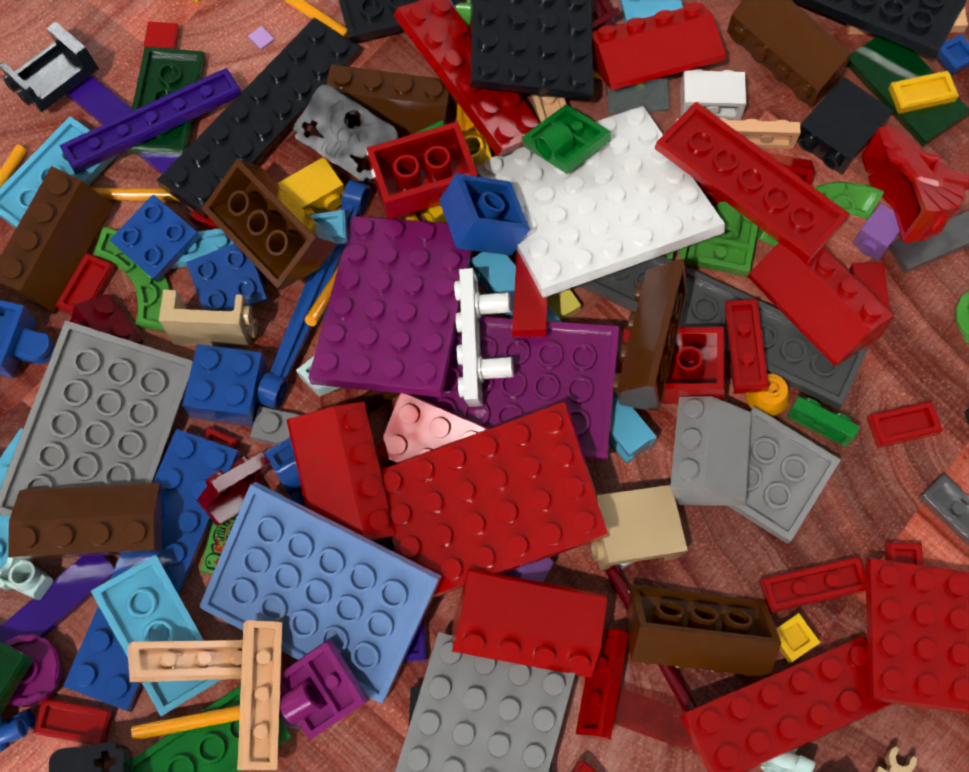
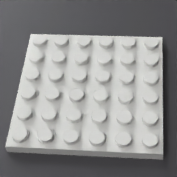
[475,106,725,298]

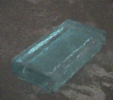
[606,79,669,115]

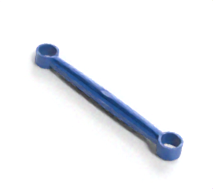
[256,180,370,409]

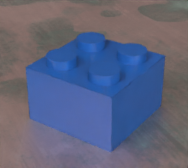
[439,173,530,255]
[183,344,268,427]

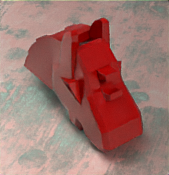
[861,125,969,243]

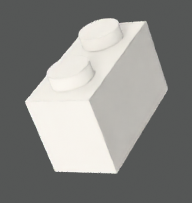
[680,69,746,120]

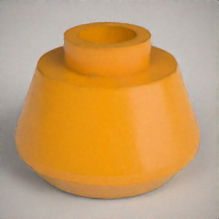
[745,374,790,416]

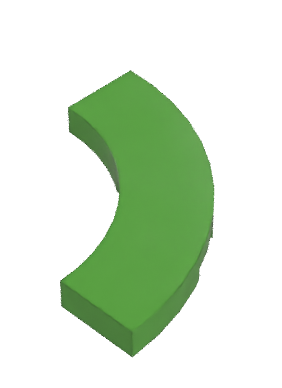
[756,181,884,247]
[93,227,170,334]

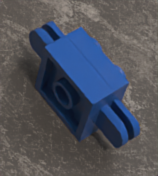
[0,300,55,379]

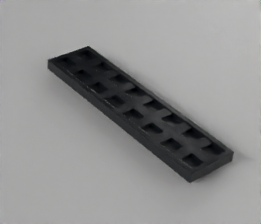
[157,18,361,219]

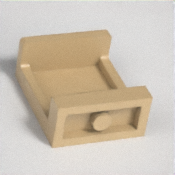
[159,290,258,349]
[591,485,688,570]

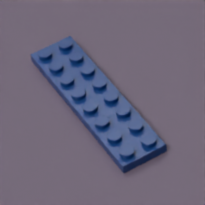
[63,429,240,712]

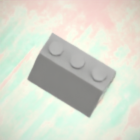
[670,396,752,506]

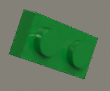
[786,396,860,447]

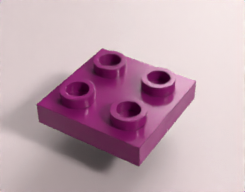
[279,639,369,740]

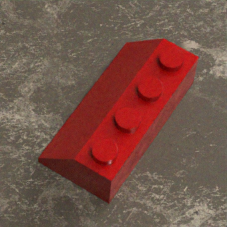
[592,3,726,91]
[747,243,894,367]
[286,402,395,542]
[452,568,607,678]

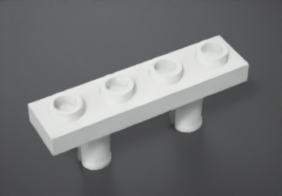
[454,268,514,407]

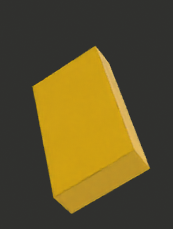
[888,71,959,114]

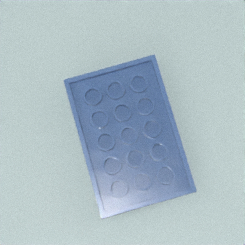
[199,482,442,704]

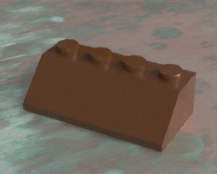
[727,0,852,108]
[326,64,452,138]
[202,158,337,290]
[0,166,113,314]
[613,260,688,412]
[8,483,162,560]
[627,584,781,677]

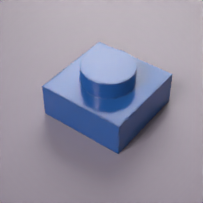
[936,34,969,75]

